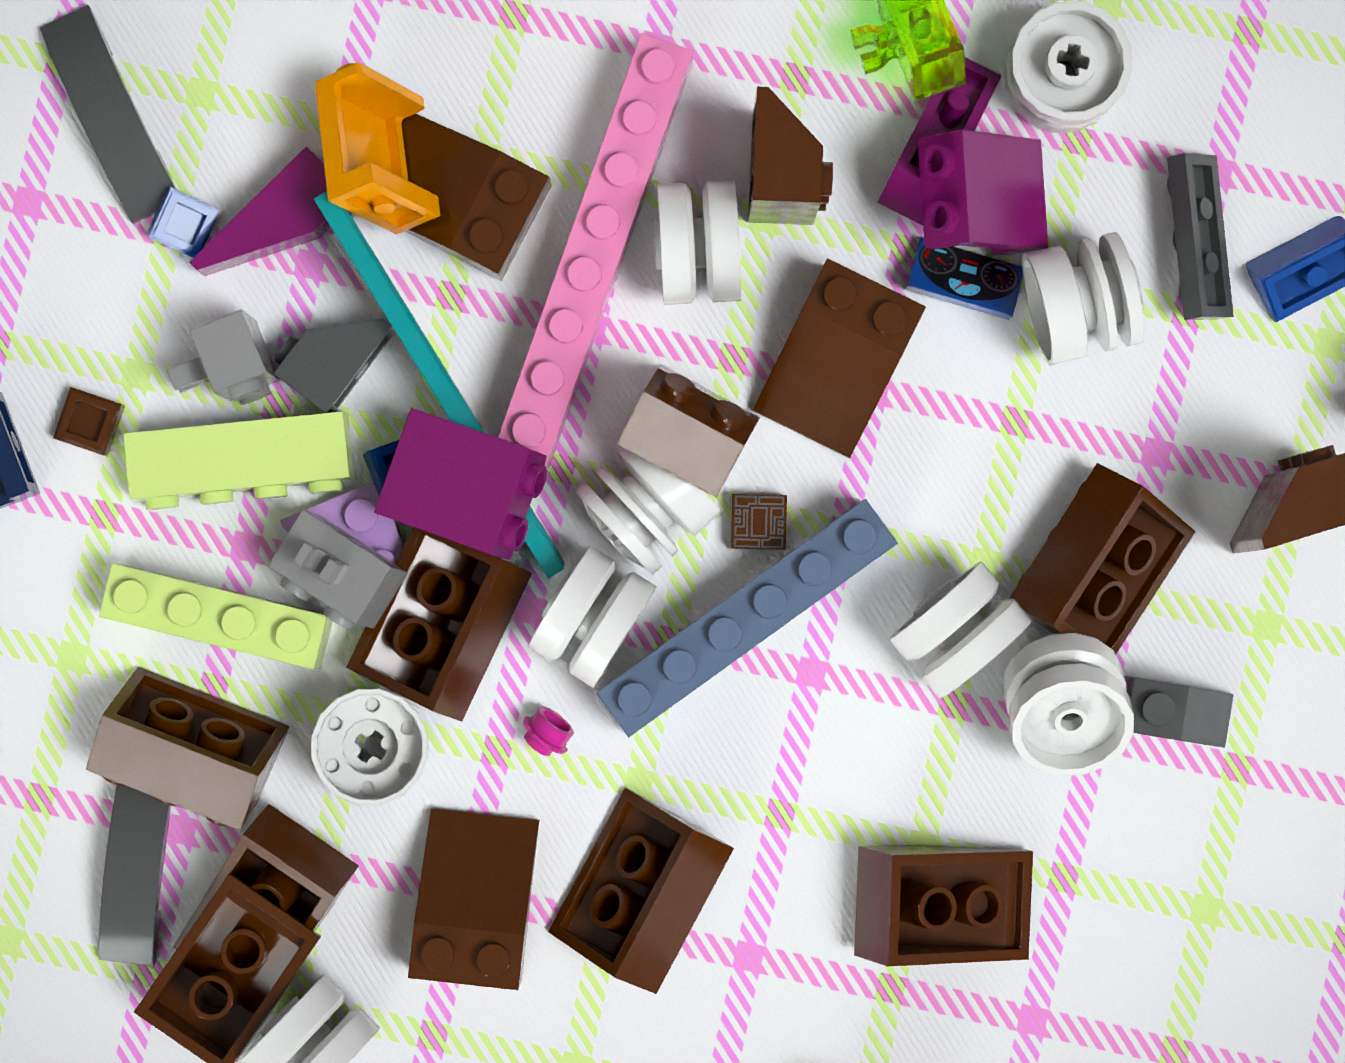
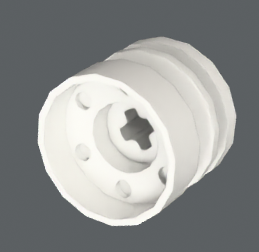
[1022,232,1145,366]
[574,447,721,575]
[311,689,428,805]

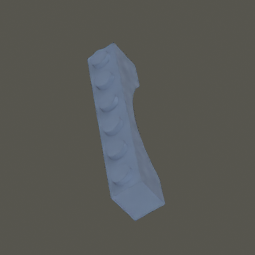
[596,499,898,738]

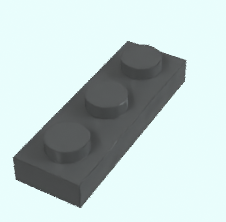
[1167,153,1234,320]

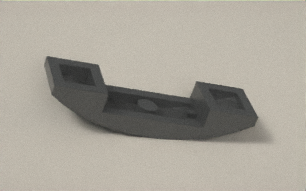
[40,5,177,224]
[99,785,171,966]

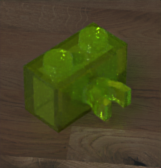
[850,0,966,101]

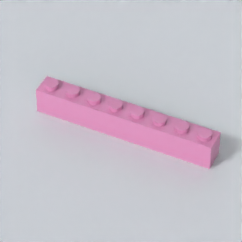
[498,32,693,469]

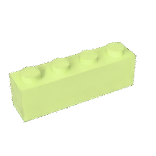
[123,411,355,510]
[99,563,333,670]

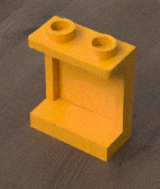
[315,63,440,235]

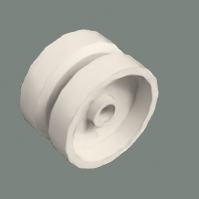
[1004,1,1133,133]
[654,180,741,305]
[528,546,657,688]
[889,561,1032,699]
[1003,633,1134,776]
[239,974,381,1063]

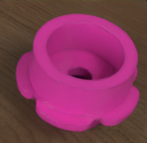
[523,706,574,756]

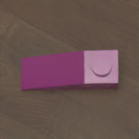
[877,51,1002,226]
[189,146,355,276]

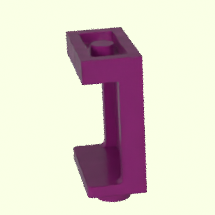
[918,130,1048,255]
[374,408,547,560]

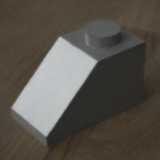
[273,318,395,413]
[1125,676,1234,748]

